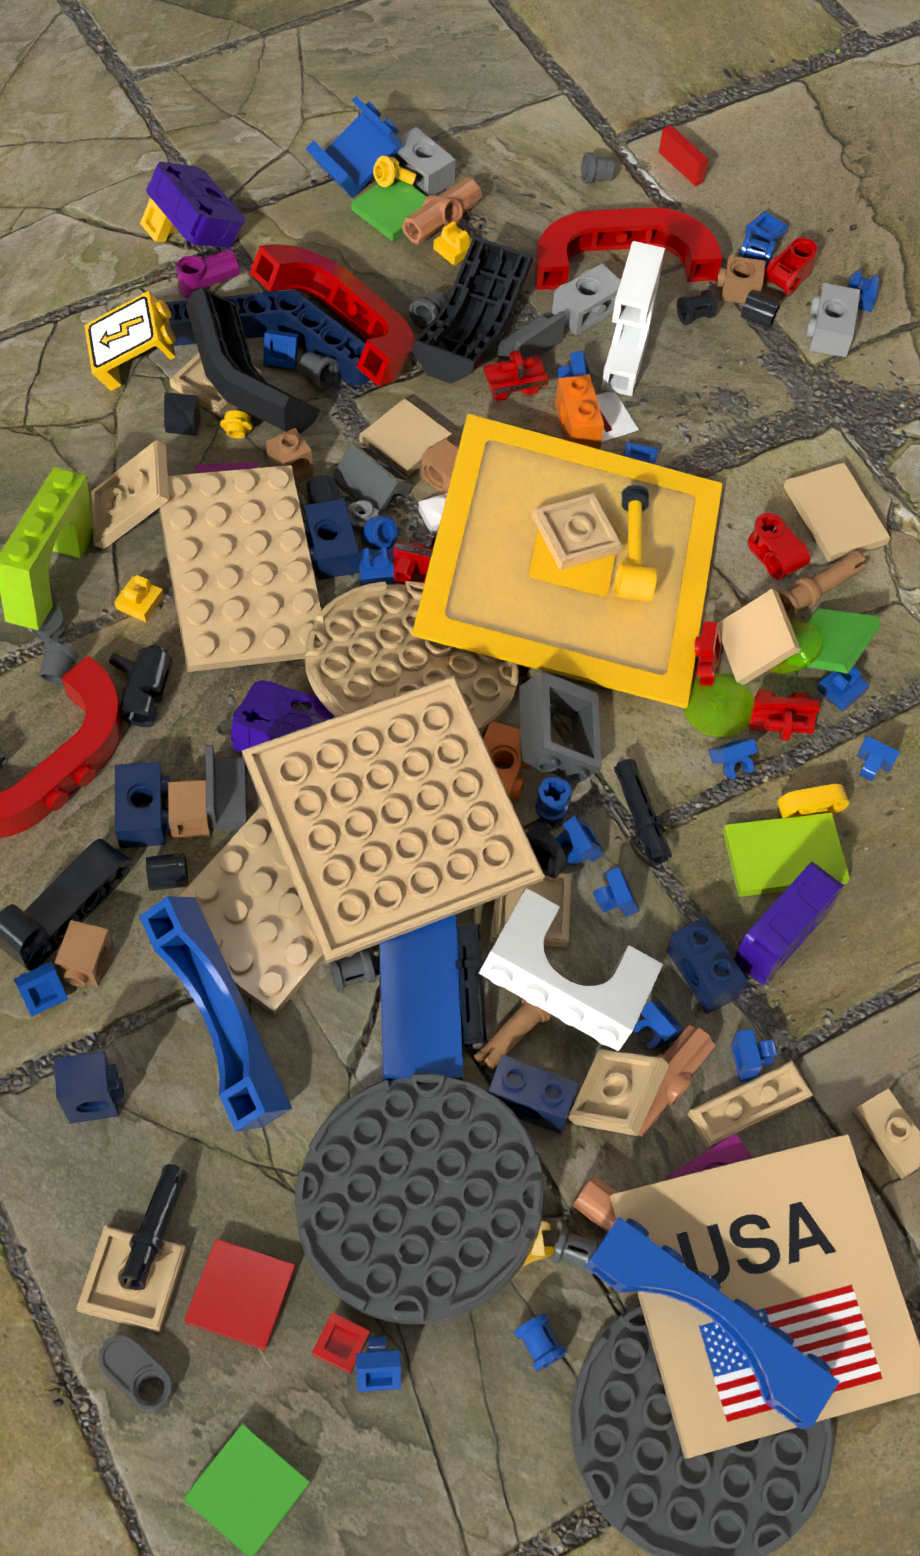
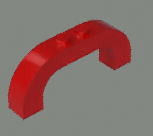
[534,207,722,290]
[249,244,415,386]
[0,655,123,839]

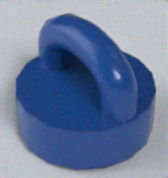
[361,516,398,549]

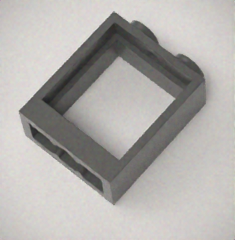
[519,671,602,783]

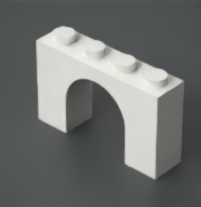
[601,241,665,396]
[479,888,663,1051]

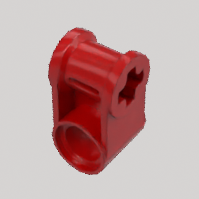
[763,237,817,296]
[747,513,810,580]

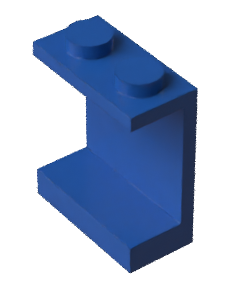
[306,96,403,198]

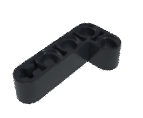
[0,838,132,971]

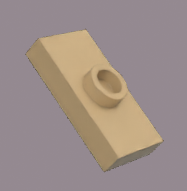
[853,1088,920,1179]

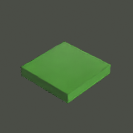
[351,178,427,242]
[786,608,881,673]
[183,1424,311,1556]

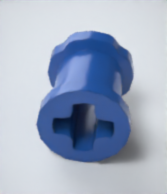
[739,234,776,268]
[535,777,571,823]
[514,1313,568,1372]

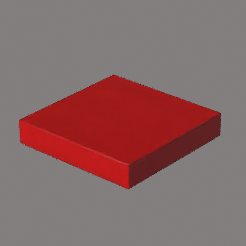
[184,1239,296,1351]

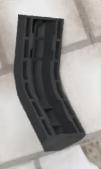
[413,236,533,384]
[186,287,320,434]

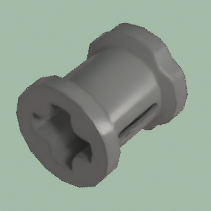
[329,949,376,992]
[552,1225,602,1276]

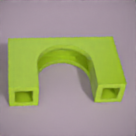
[0,467,93,631]

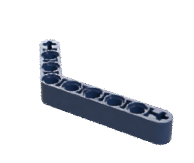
[152,290,370,386]

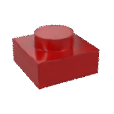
[312,1312,371,1375]

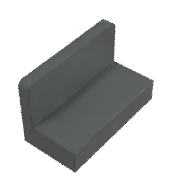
[496,312,566,361]
[333,443,414,514]
[205,745,247,831]

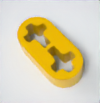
[777,784,849,818]

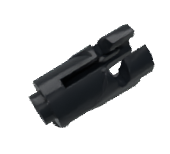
[109,645,172,728]

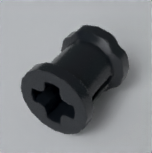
[676,290,717,325]

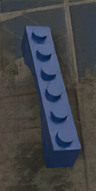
[139,896,293,1132]
[584,1217,840,1429]

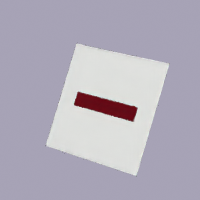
[596,391,639,442]

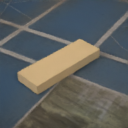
[688,1061,813,1150]

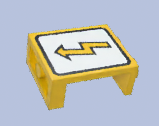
[84,291,176,391]

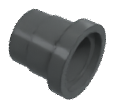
[581,152,614,184]
[409,291,446,329]
[299,352,339,390]
[39,642,79,685]

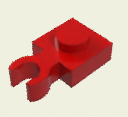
[695,622,722,686]

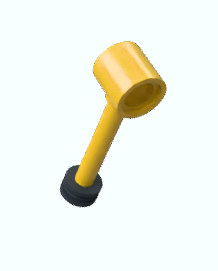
[614,485,657,602]

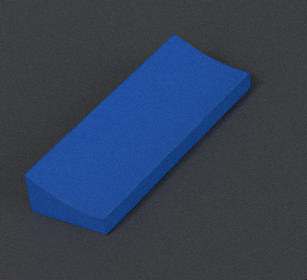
[379,914,463,1081]

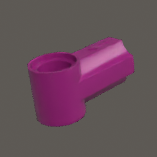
[176,249,240,299]

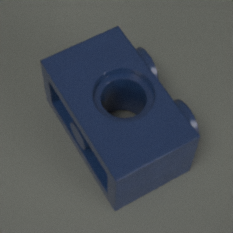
[303,498,359,580]
[115,762,171,848]
[666,916,748,1015]
[54,1051,125,1124]
[488,1054,579,1134]

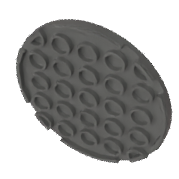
[294,1073,544,1324]
[570,1304,833,1556]

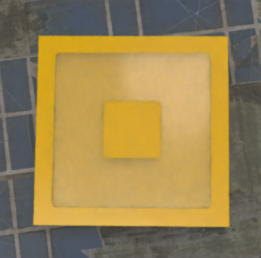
[411,413,723,709]

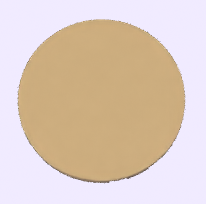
[305,581,519,734]

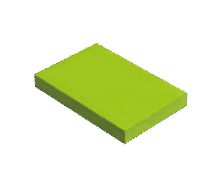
[722,813,850,897]

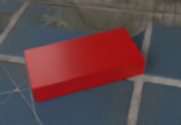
[659,125,708,186]

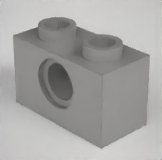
[393,127,456,197]
[552,263,621,335]
[806,283,860,357]

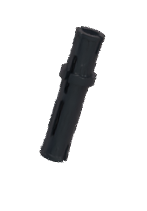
[614,759,672,865]
[455,924,488,1044]
[119,1164,188,1290]

